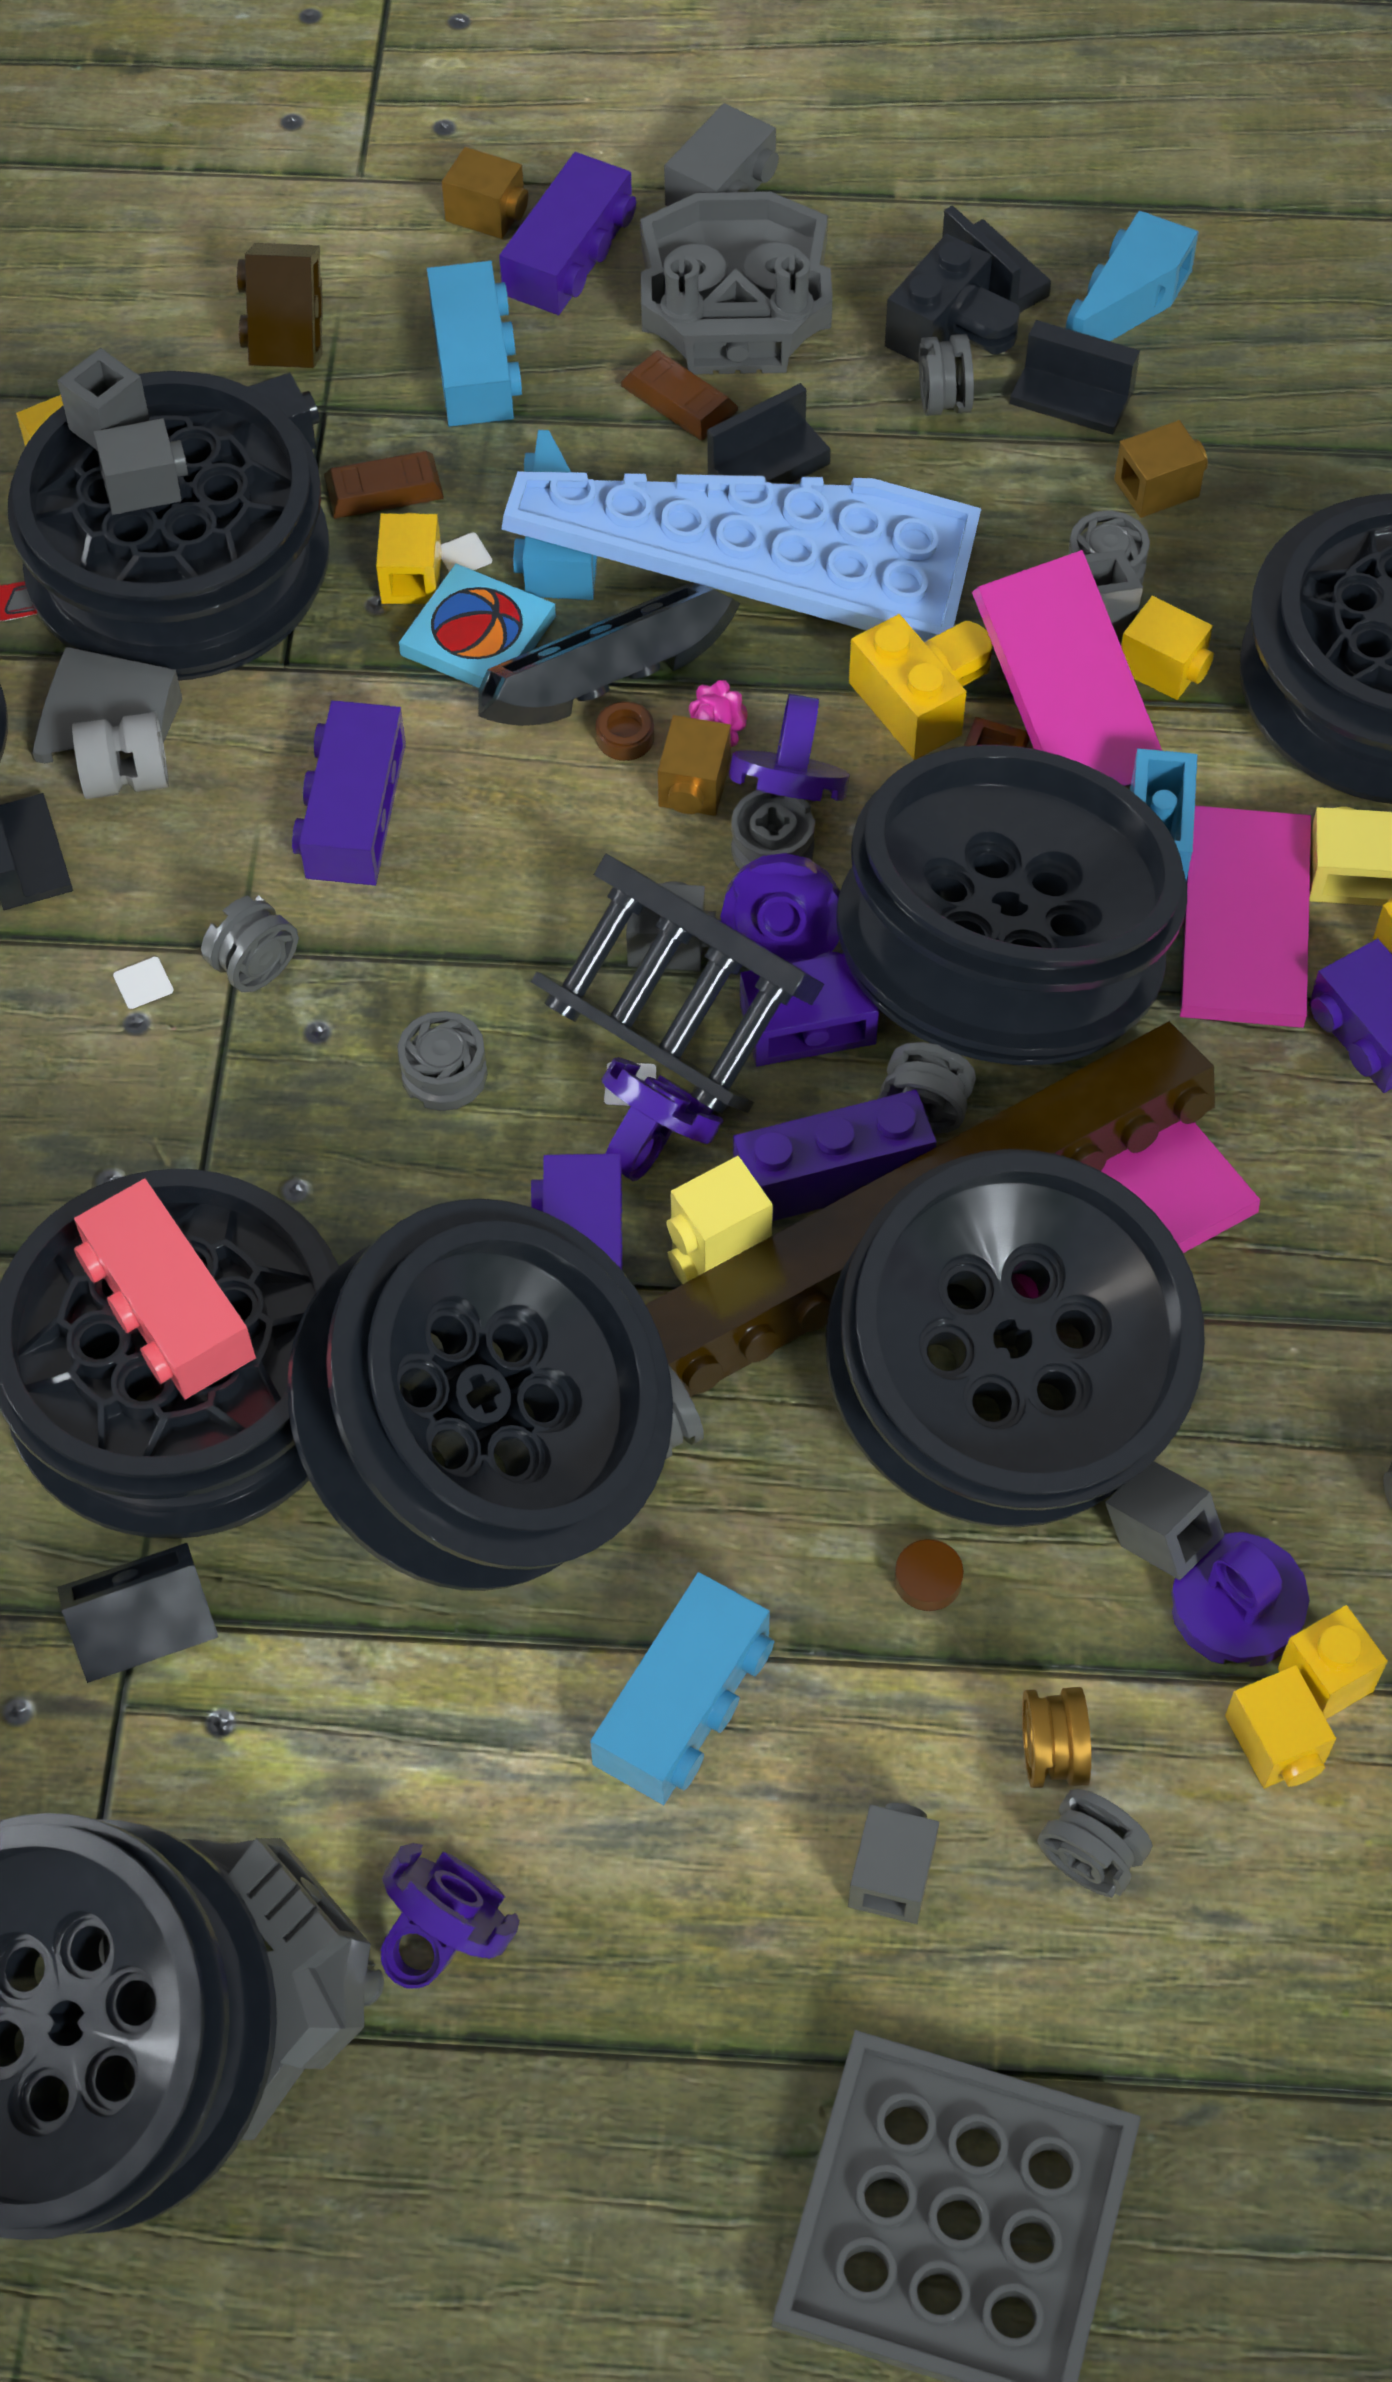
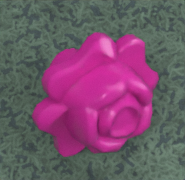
[689,680,748,747]

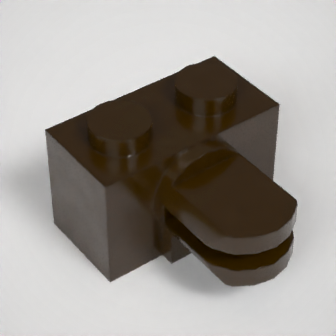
[237,243,323,368]

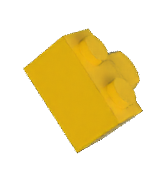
[849,613,992,760]

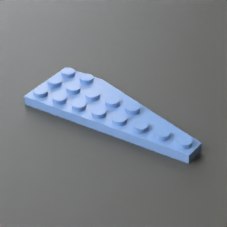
[501,471,981,642]

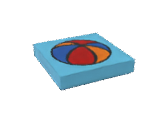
[399,563,556,688]

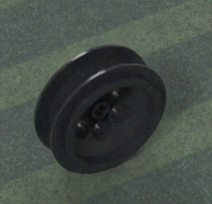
[1239,493,1392,804]
[287,1199,673,1591]

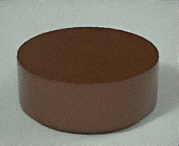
[596,702,654,761]
[895,1539,964,1611]

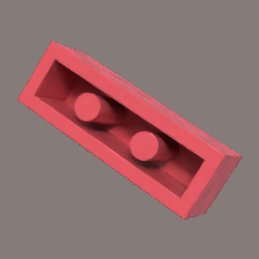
[74,1178,256,1400]

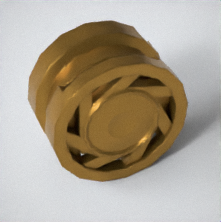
[1022,1687,1092,1788]

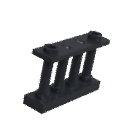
[531,853,825,1114]

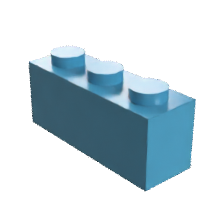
[427,261,522,427]
[590,1572,774,1806]

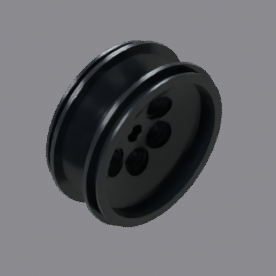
[8,371,330,681]
[836,745,1187,1065]
[825,1149,1205,1528]
[0,1169,339,1539]
[0,1813,277,2240]

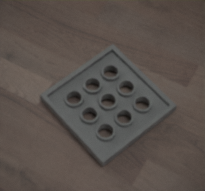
[772,2030,1141,2382]

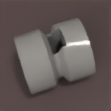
[72,711,169,799]

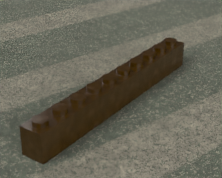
[646,1021,1215,1397]

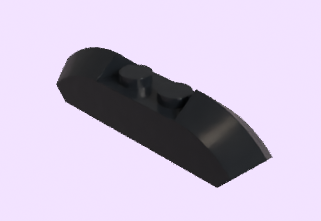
[478,582,740,726]

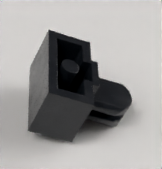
[885,233,1020,363]

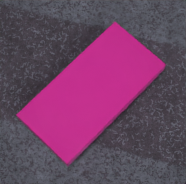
[972,550,1162,787]
[1180,806,1311,1028]
[1011,1120,1260,1299]

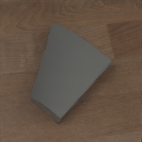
[32,647,182,764]

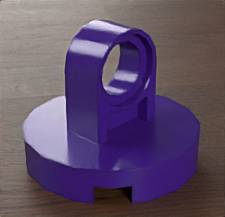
[728,694,850,801]
[720,853,840,963]
[601,1057,724,1181]
[1171,1532,1310,1667]
[381,1843,520,1989]

